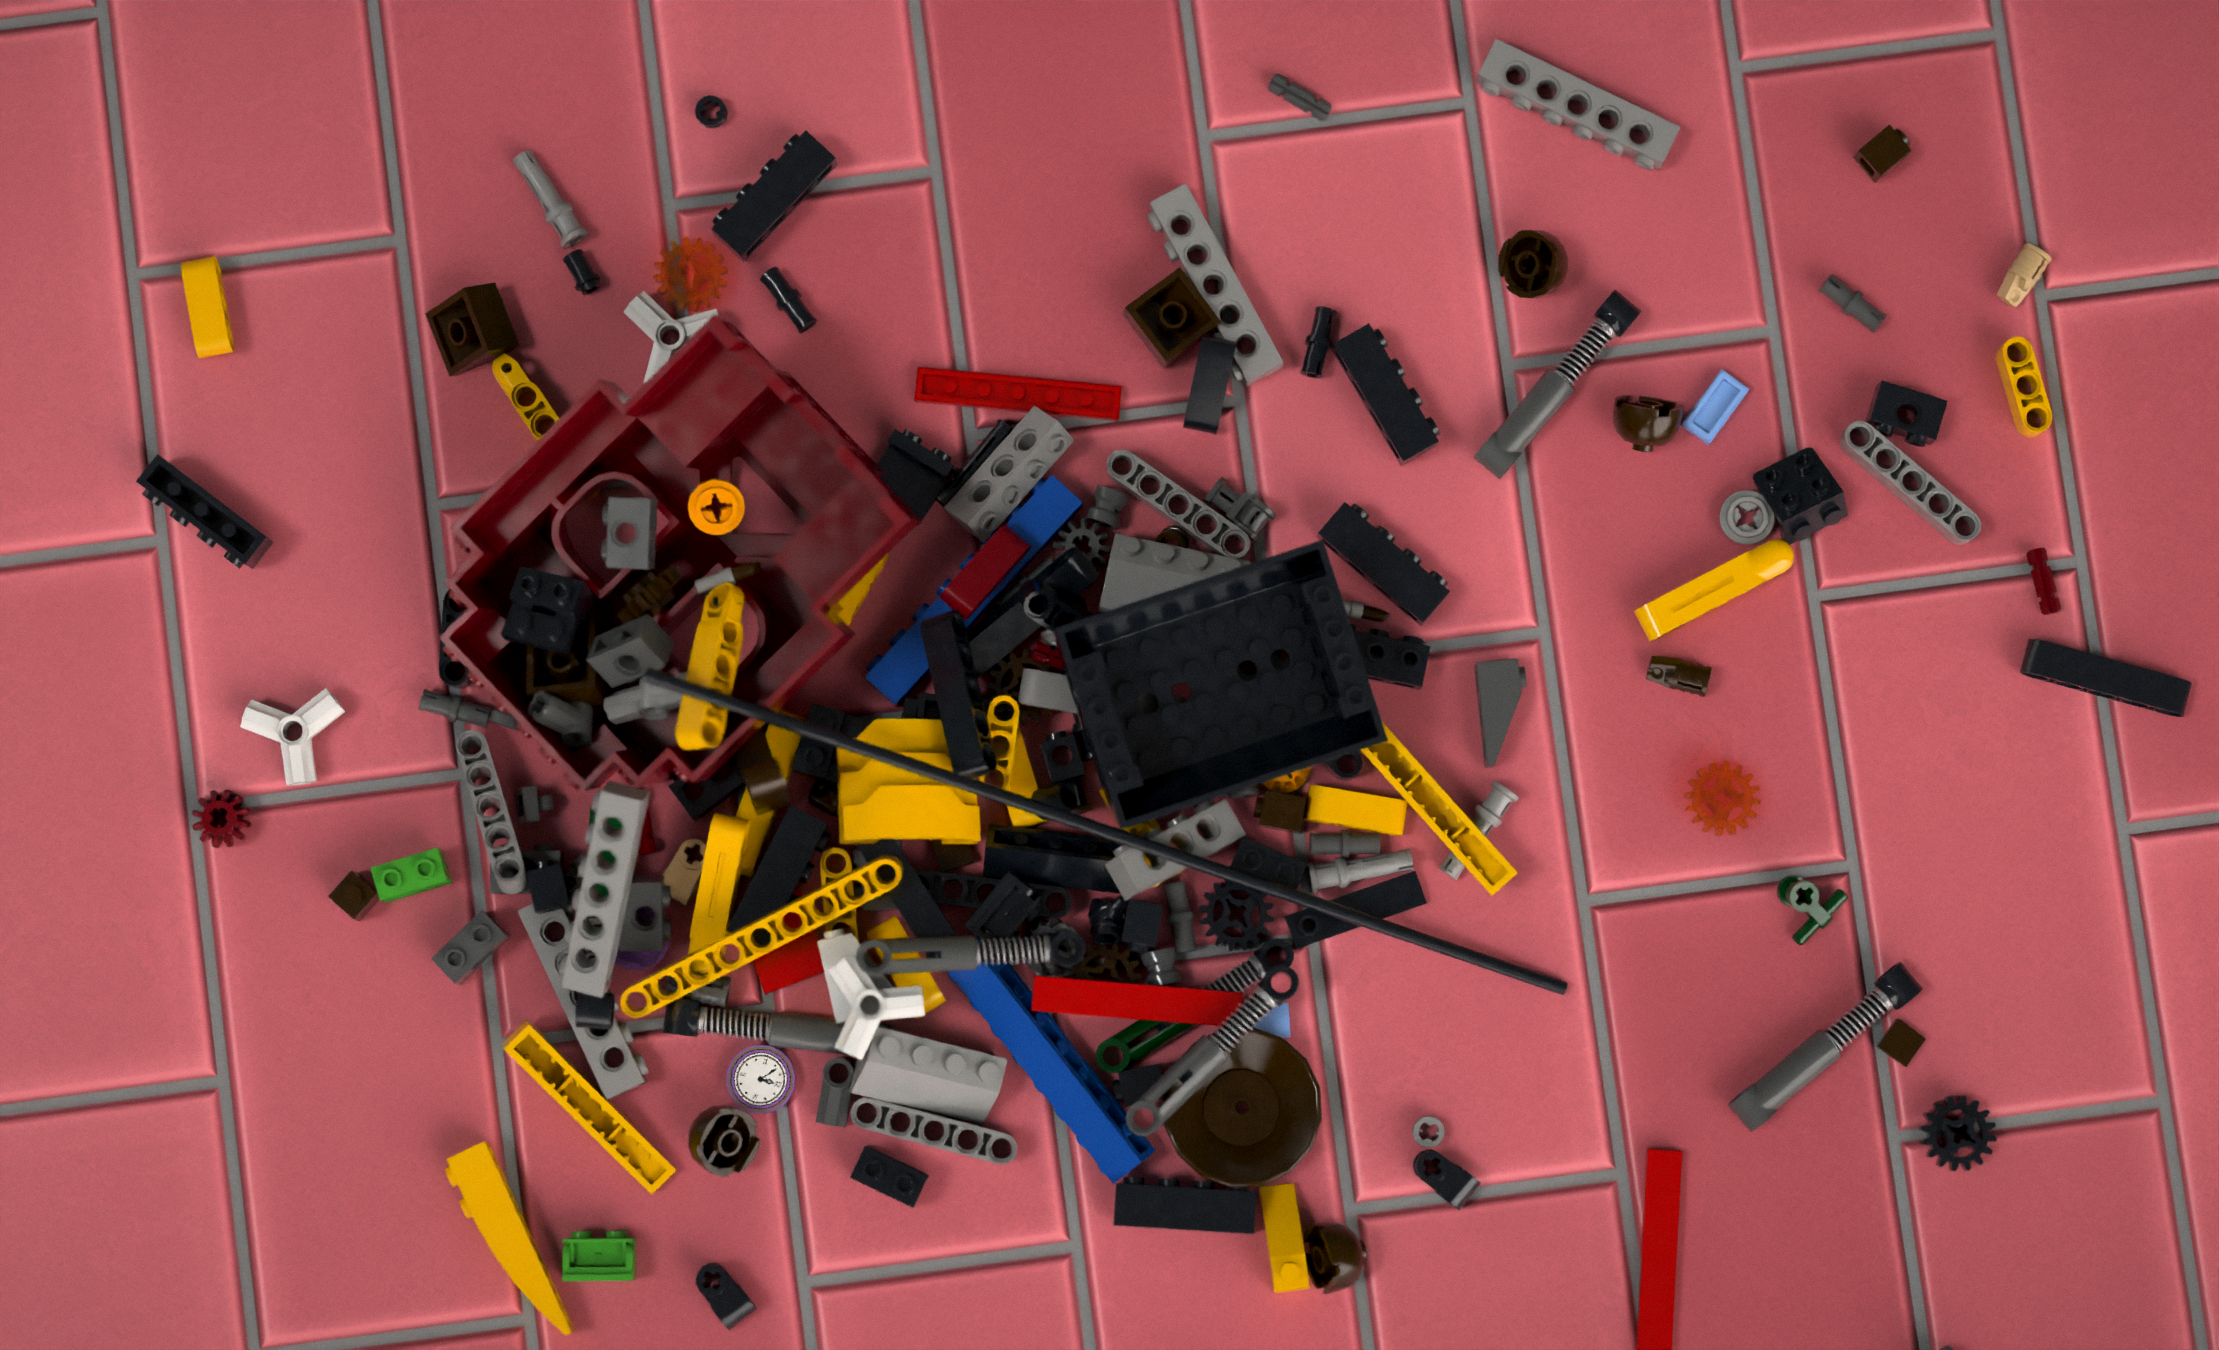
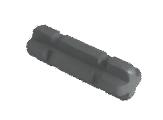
[1268,73,1332,121]

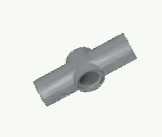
[603,672,687,724]

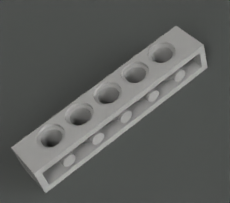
[1475,39,1681,170]
[1147,183,1284,387]
[559,781,650,998]
[518,904,649,1100]

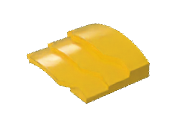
[836,719,981,844]

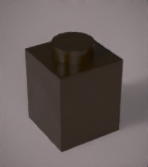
[1853,124,1912,183]
[1253,790,1307,834]
[328,870,380,921]

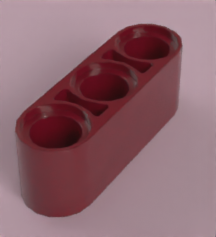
[939,523,1031,621]

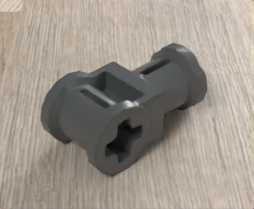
[1204,477,1276,543]

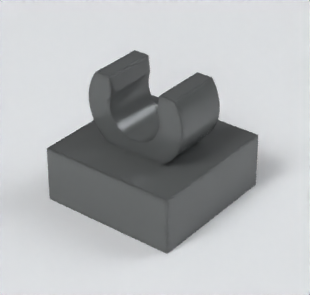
[515,786,554,825]

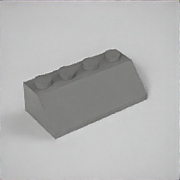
[1099,533,1250,612]
[849,1027,1008,1125]

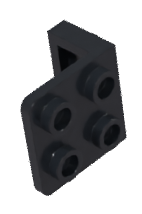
[877,429,954,526]
[1753,447,1848,545]

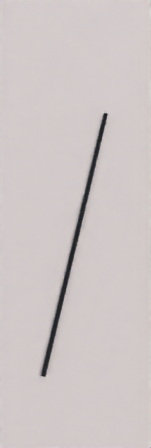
[643,667,1568,995]

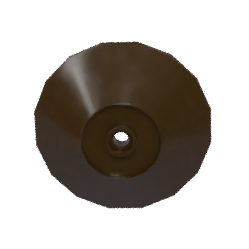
[1163,1027,1322,1187]

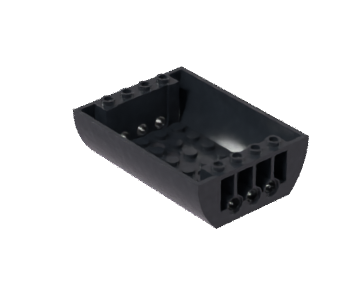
[1054,540,1388,830]

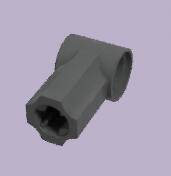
[528,690,593,748]
[816,1057,855,1127]

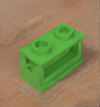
[371,848,453,903]
[562,1231,636,1281]

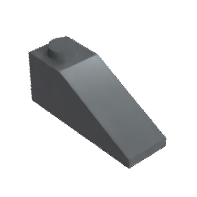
[1474,659,1527,768]

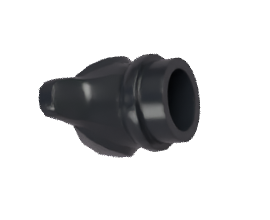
[1088,895,1128,945]

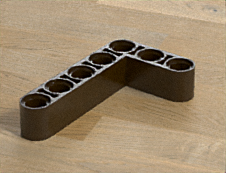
[734,727,790,816]

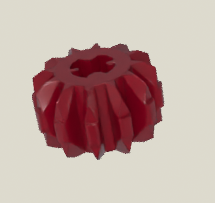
[192,790,252,848]

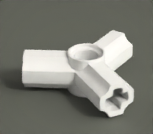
[624,291,718,384]
[240,688,346,786]
[827,953,925,1060]

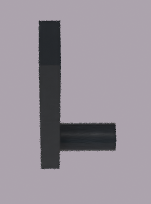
[1284,871,1427,949]

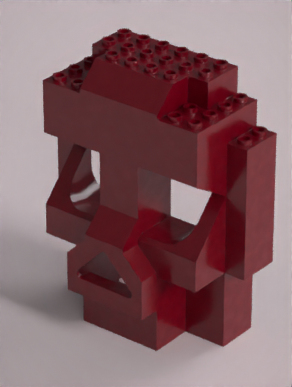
[439,315,921,791]

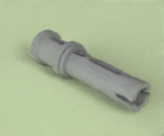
[513,150,589,249]
[1438,780,1519,880]
[1306,848,1413,894]

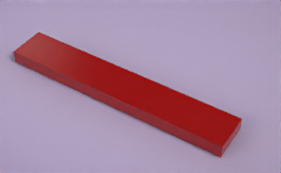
[914,367,1122,421]
[1031,975,1243,1026]
[1636,1149,1682,1350]

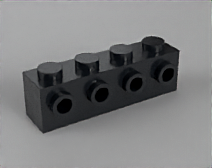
[711,130,837,263]
[1332,323,1440,466]
[136,454,273,569]
[1316,502,1450,626]
[1285,624,1431,690]
[727,806,831,944]
[983,824,1122,894]
[1113,1176,1256,1234]

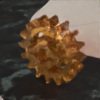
[653,237,728,312]
[1684,761,1761,836]

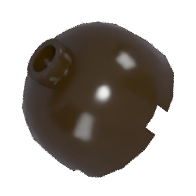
[1498,230,1568,298]
[1613,395,1683,452]
[688,1105,759,1177]
[1303,1222,1367,1294]

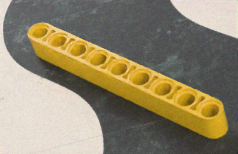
[620,855,903,1018]

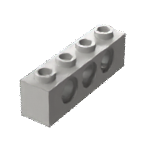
[944,406,1074,542]
[1105,799,1246,901]

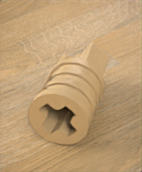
[1997,243,2052,308]

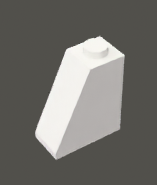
[817,929,893,1024]

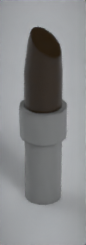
[694,562,761,594]
[1343,601,1390,622]

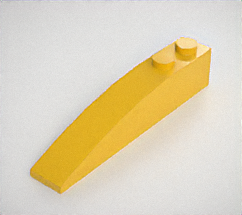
[1361,721,1518,896]
[502,1019,676,1195]
[445,1141,575,1336]

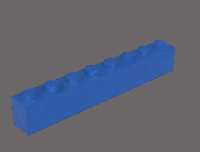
[865,475,1083,708]
[948,936,1156,1184]

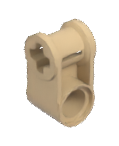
[662,838,707,906]

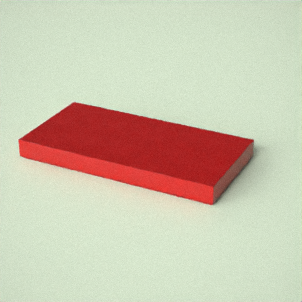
[734,844,824,994]

